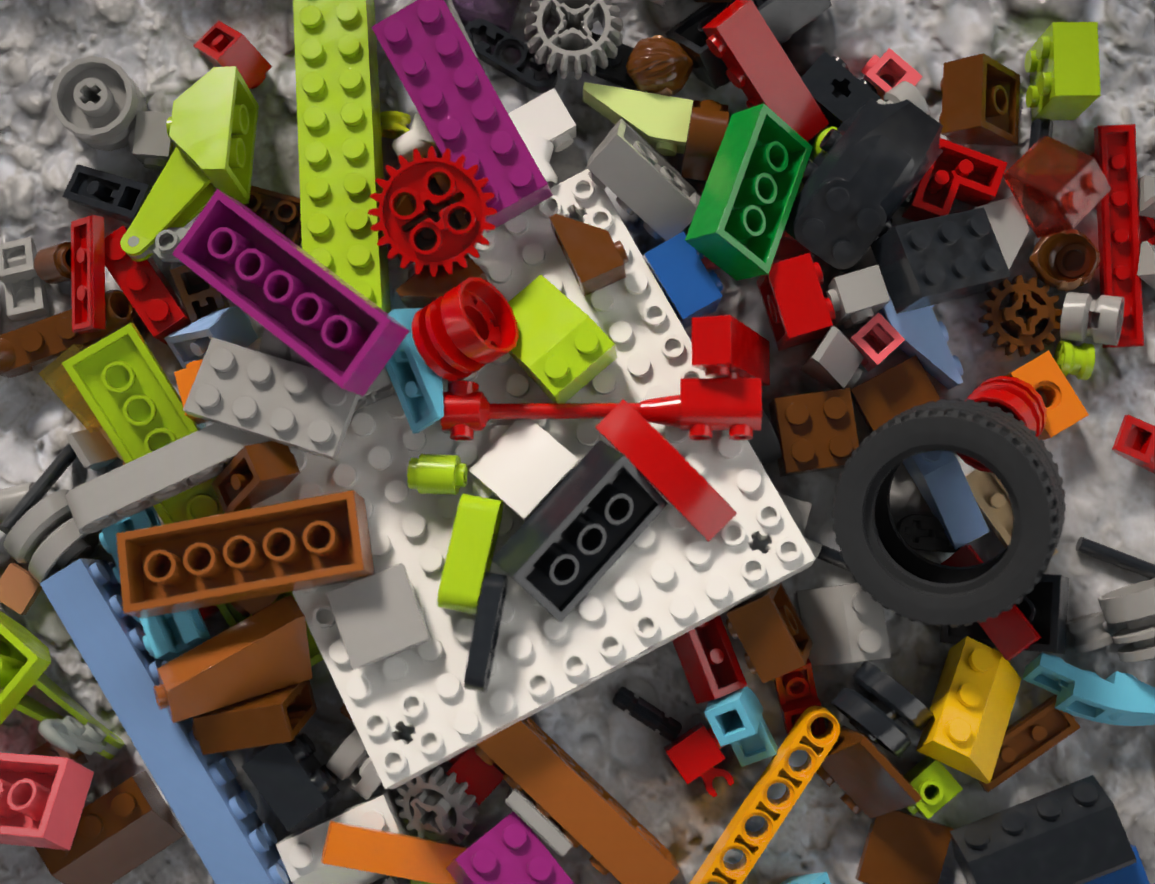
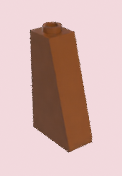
[153,595,313,723]

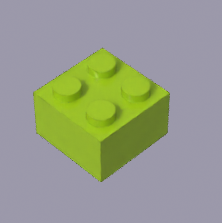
[1024,22,1101,120]

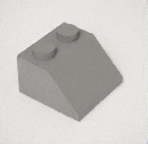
[796,583,891,666]

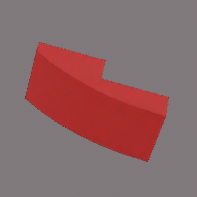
[774,658,826,735]

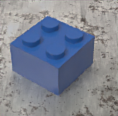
[643,231,724,329]

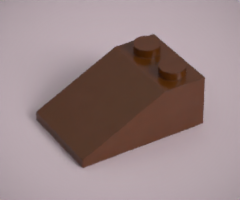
[816,725,922,819]

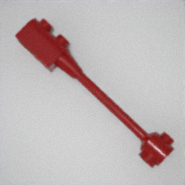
[440,378,762,441]

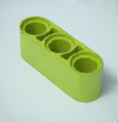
[437,494,504,615]

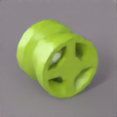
[1053,340,1095,380]

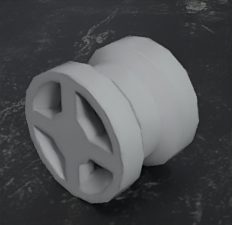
[1067,612,1113,653]

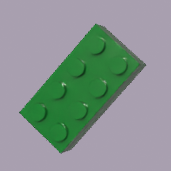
[685,103,813,281]

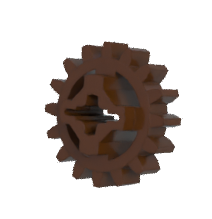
[978,275,1062,357]

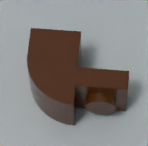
[681,100,729,181]

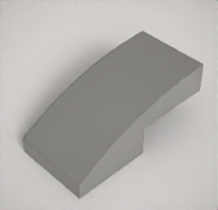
[0,237,49,322]

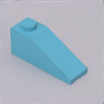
[385,308,444,434]

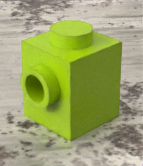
[903,756,963,819]

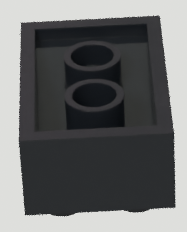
[940,574,1069,654]

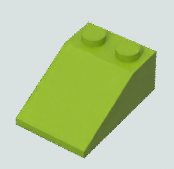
[508,274,617,403]

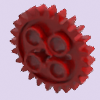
[368,146,498,277]

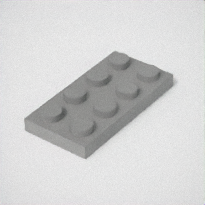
[183,337,360,461]

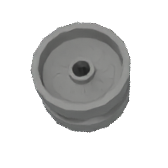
[51,56,148,151]
[3,489,102,583]

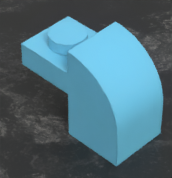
[704,687,778,767]

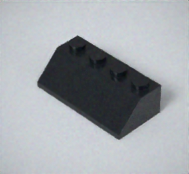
[665,0,832,90]
[491,440,668,623]
[950,775,1136,884]

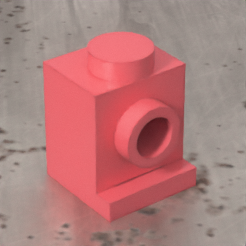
[861,48,923,101]
[849,312,905,372]

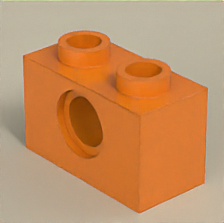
[1005,350,1089,440]

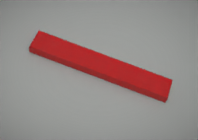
[1094,124,1144,348]

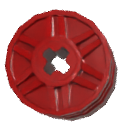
[411,277,519,381]
[955,376,1047,473]

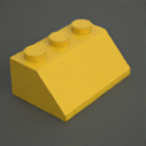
[916,636,1022,784]

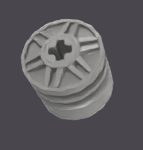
[1098,578,1155,663]

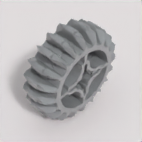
[524,0,623,80]

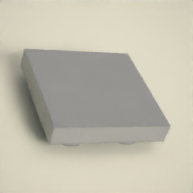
[326,563,431,670]

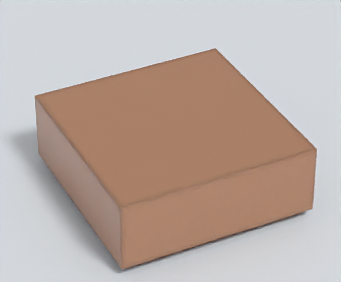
[0,563,42,615]

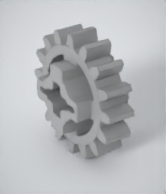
[395,766,479,844]

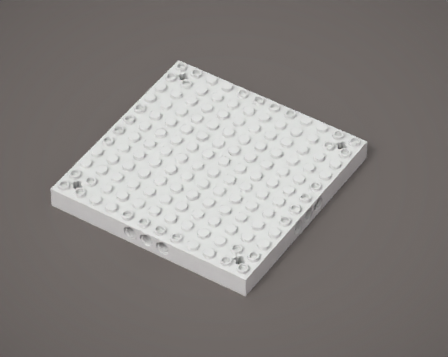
[212,169,816,789]

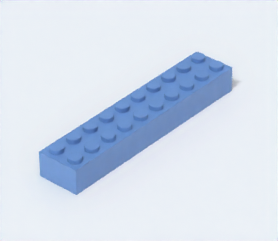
[39,558,293,884]

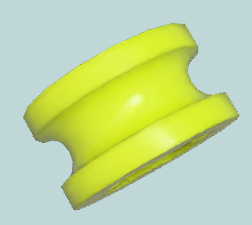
[380,111,411,139]

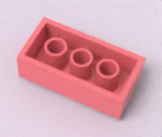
[0,753,94,850]

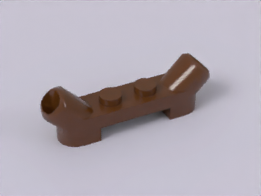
[0,290,135,378]

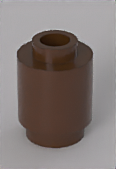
[34,242,71,284]

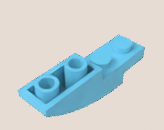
[1022,652,1155,726]

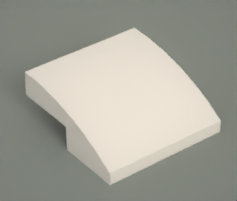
[469,419,579,521]

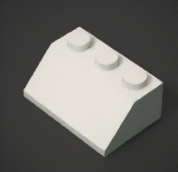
[276,789,410,884]

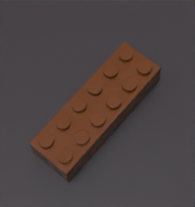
[116,490,375,618]
[474,717,680,884]

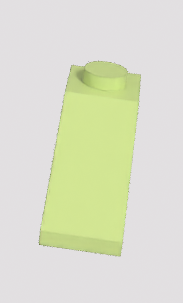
[583,82,693,156]

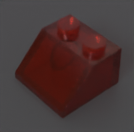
[1002,136,1111,238]

